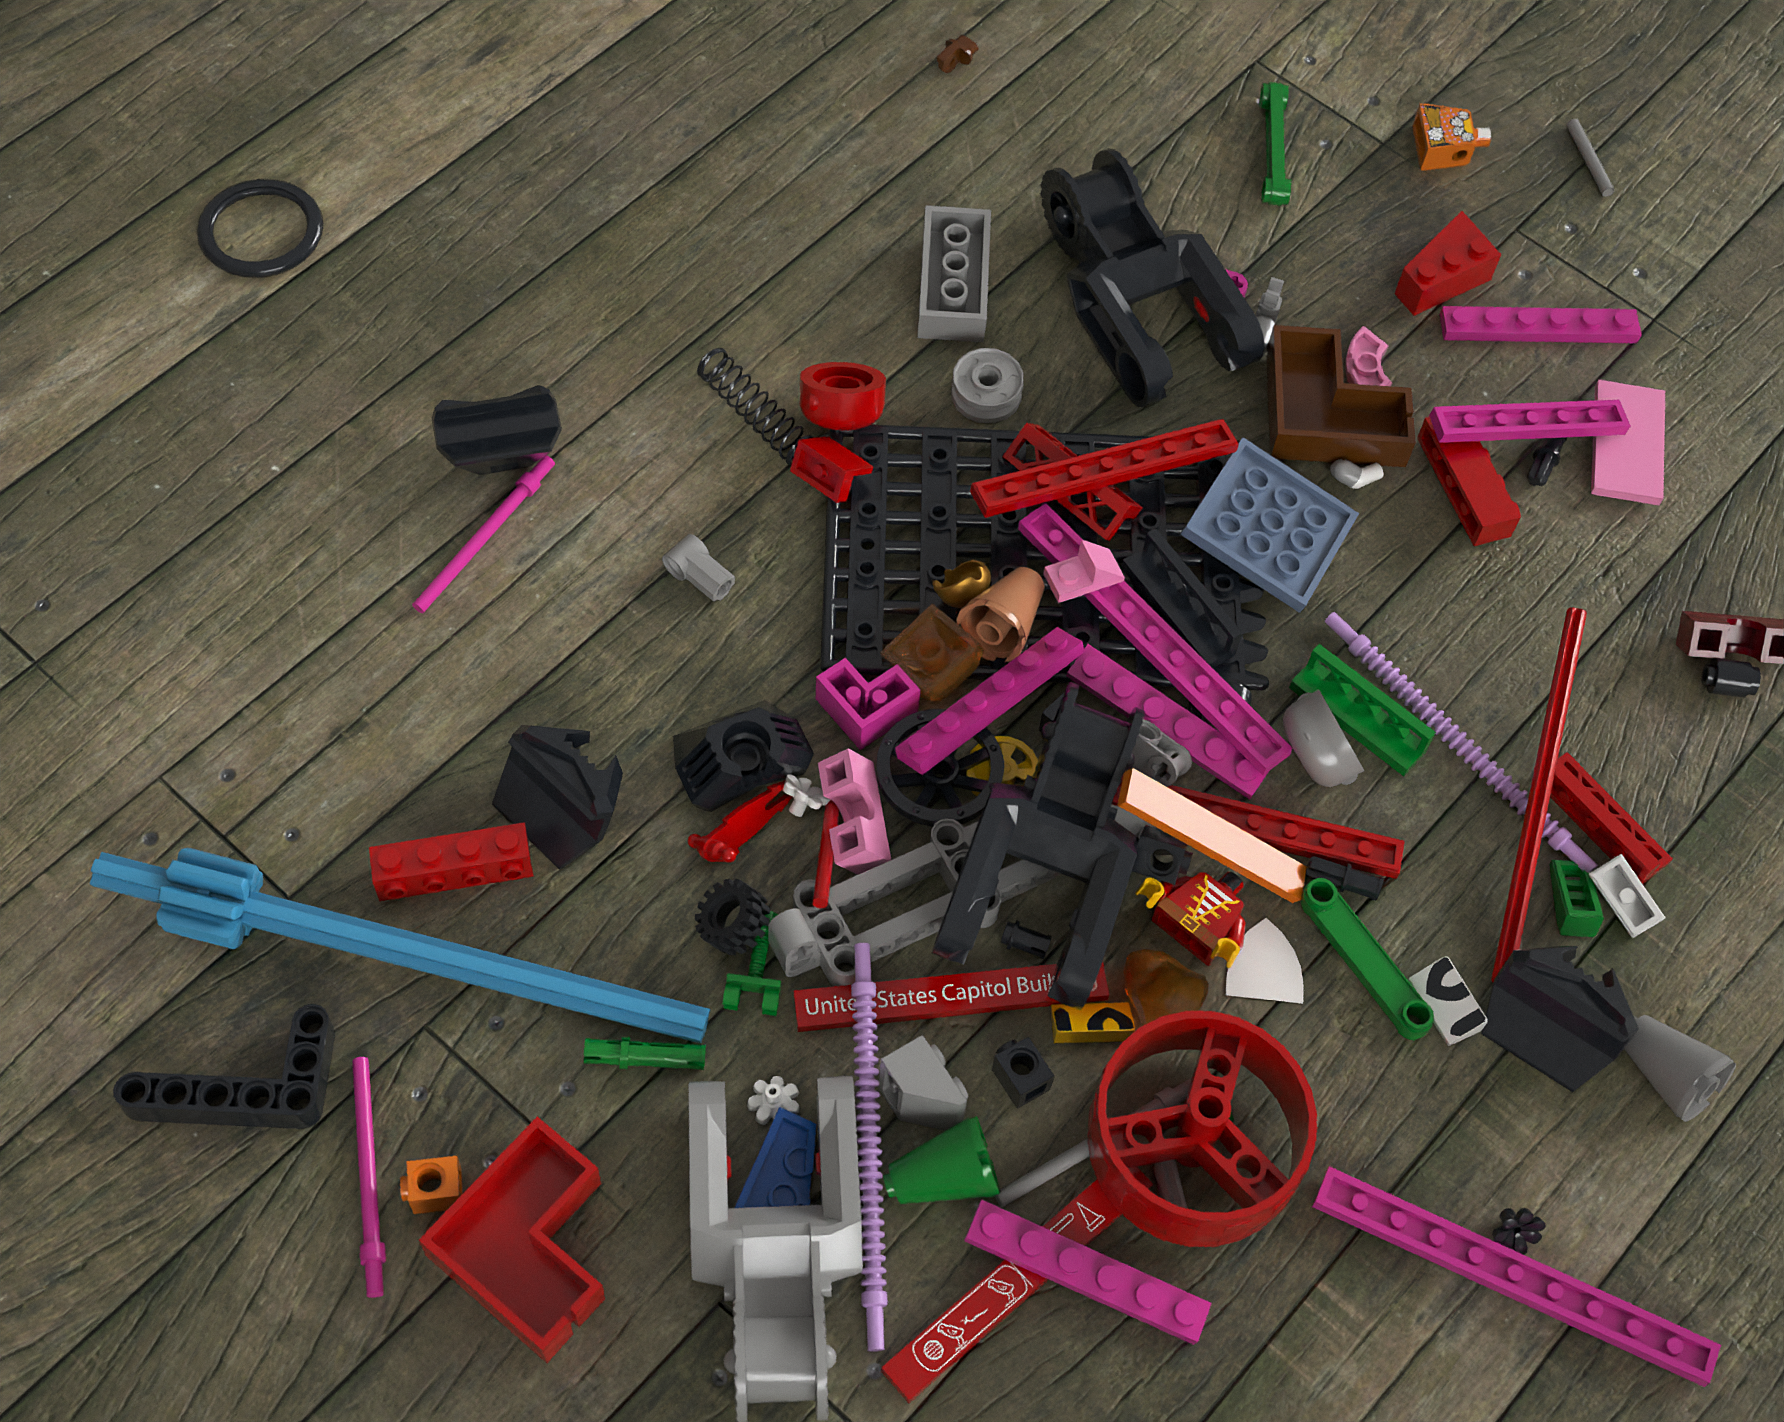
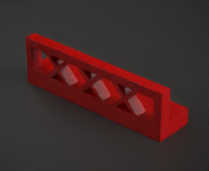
[1003,422,1143,541]
[1550,752,1673,884]

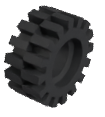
[695,878,770,955]

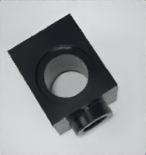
[1132,825,1193,885]
[992,1037,1054,1109]

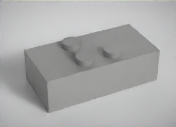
[917,205,991,342]

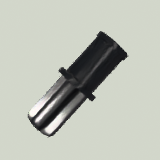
[1527,437,1567,487]
[1306,856,1384,901]

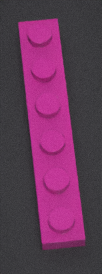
[1439,306,1642,343]
[1429,400,1631,443]
[895,627,1084,775]
[1066,644,1269,800]
[964,1200,1212,1345]

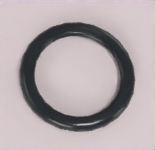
[197,179,324,278]

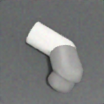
[1330,459,1383,489]

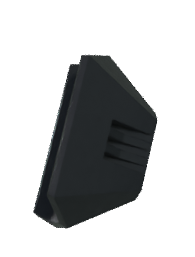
[431,385,562,475]
[673,700,814,812]
[492,725,623,869]
[1481,946,1639,1092]

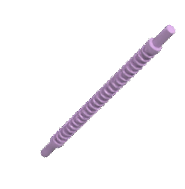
[1325,612,1598,873]
[851,943,887,1352]

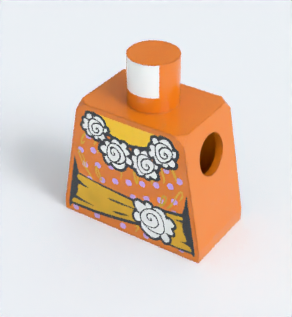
[1412,104,1491,170]

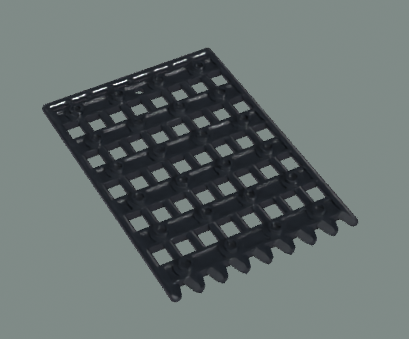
[820,424,1269,691]

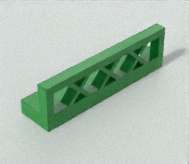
[1289,644,1436,777]

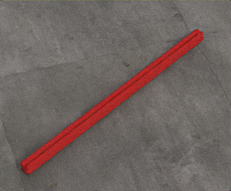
[1491,607,1587,983]

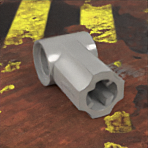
[662,534,735,602]

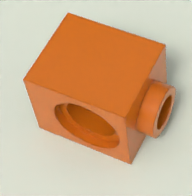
[400,1156,463,1214]

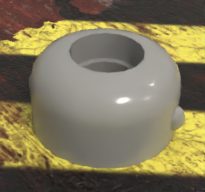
[1283,689,1364,787]

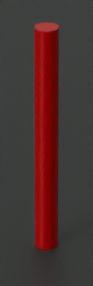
[812,800,839,909]

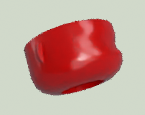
[799,362,886,431]

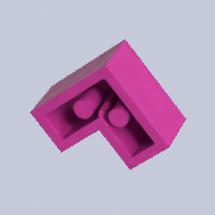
[815,658,920,750]

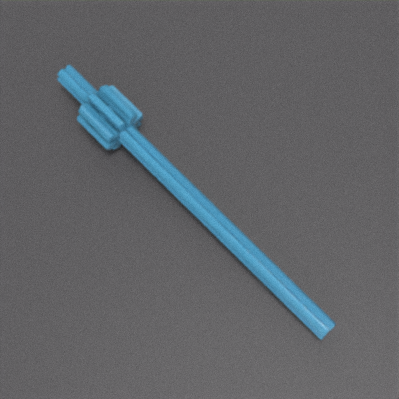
[90,847,710,1044]

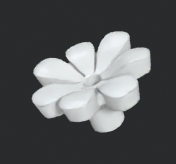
[783,774,830,817]
[747,1076,800,1125]

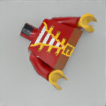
[1135,871,1246,969]

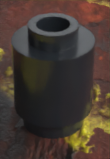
[1701,658,1761,698]

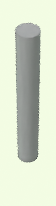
[1566,119,1615,197]

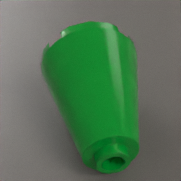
[883,1116,1001,1204]

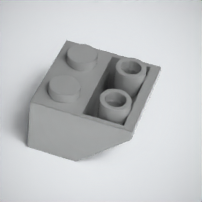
[878,1035,968,1131]

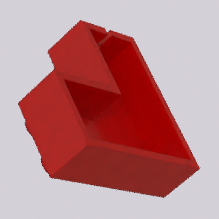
[419,1116,605,1363]

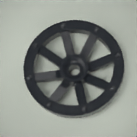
[876,709,1004,827]

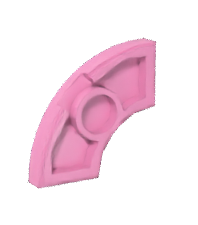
[1345,326,1392,386]

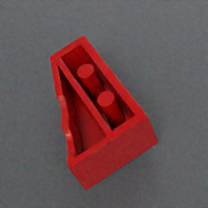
[1394,211,1502,316]

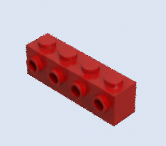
[1417,417,1521,546]
[369,822,534,902]

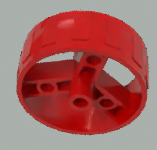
[1087,1011,1317,1247]

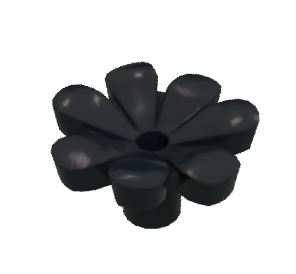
[1492,1208,1546,1255]

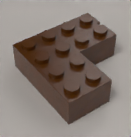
[1266,325,1416,467]

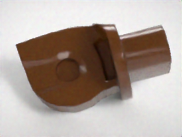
[937,35,978,73]

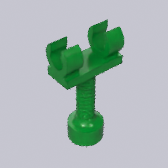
[723,911,781,1016]

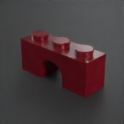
[1676,611,1784,664]

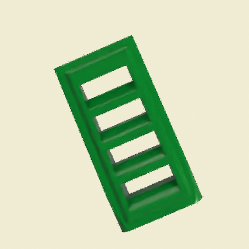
[1549,860,1604,937]

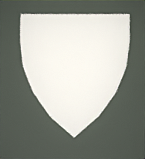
[1226,918,1303,1004]

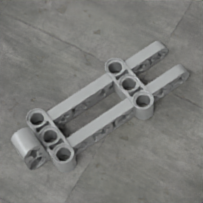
[768,819,1060,986]

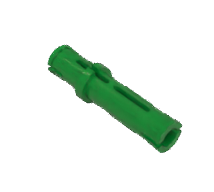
[583,1037,706,1070]

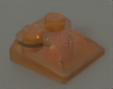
[880,604,984,701]

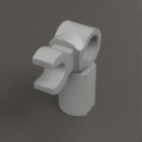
[1256,277,1284,356]

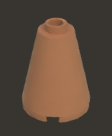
[956,567,1045,662]

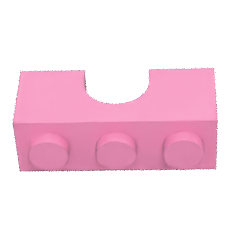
[818,748,891,875]

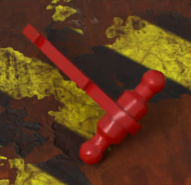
[687,780,793,863]

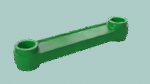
[1259,82,1291,206]
[1301,878,1434,1040]

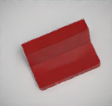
[790,436,873,503]

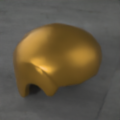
[932,560,991,609]

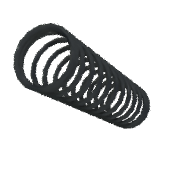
[697,348,814,467]

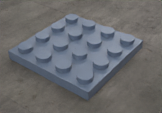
[1180,437,1359,613]

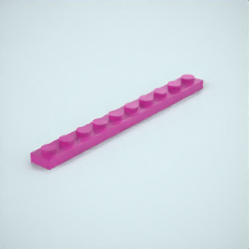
[1018,503,1293,775]
[1312,1166,1721,1387]

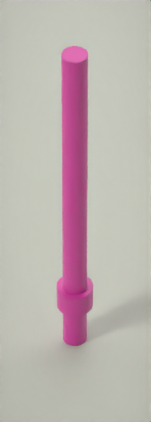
[412,455,555,613]
[352,1057,386,1298]

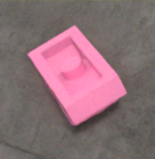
[1043,541,1125,603]

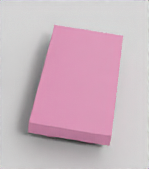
[1591,380,1665,505]

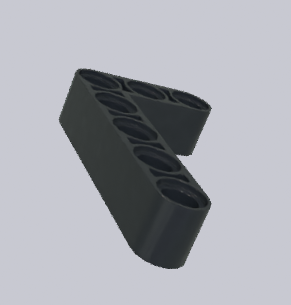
[113,1004,335,1129]

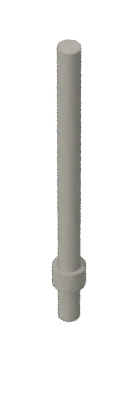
[995,1077,1192,1207]

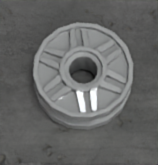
[952,348,1023,424]

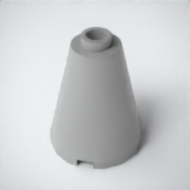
[1624,1015,1736,1122]

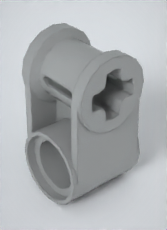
[1132,719,1192,787]

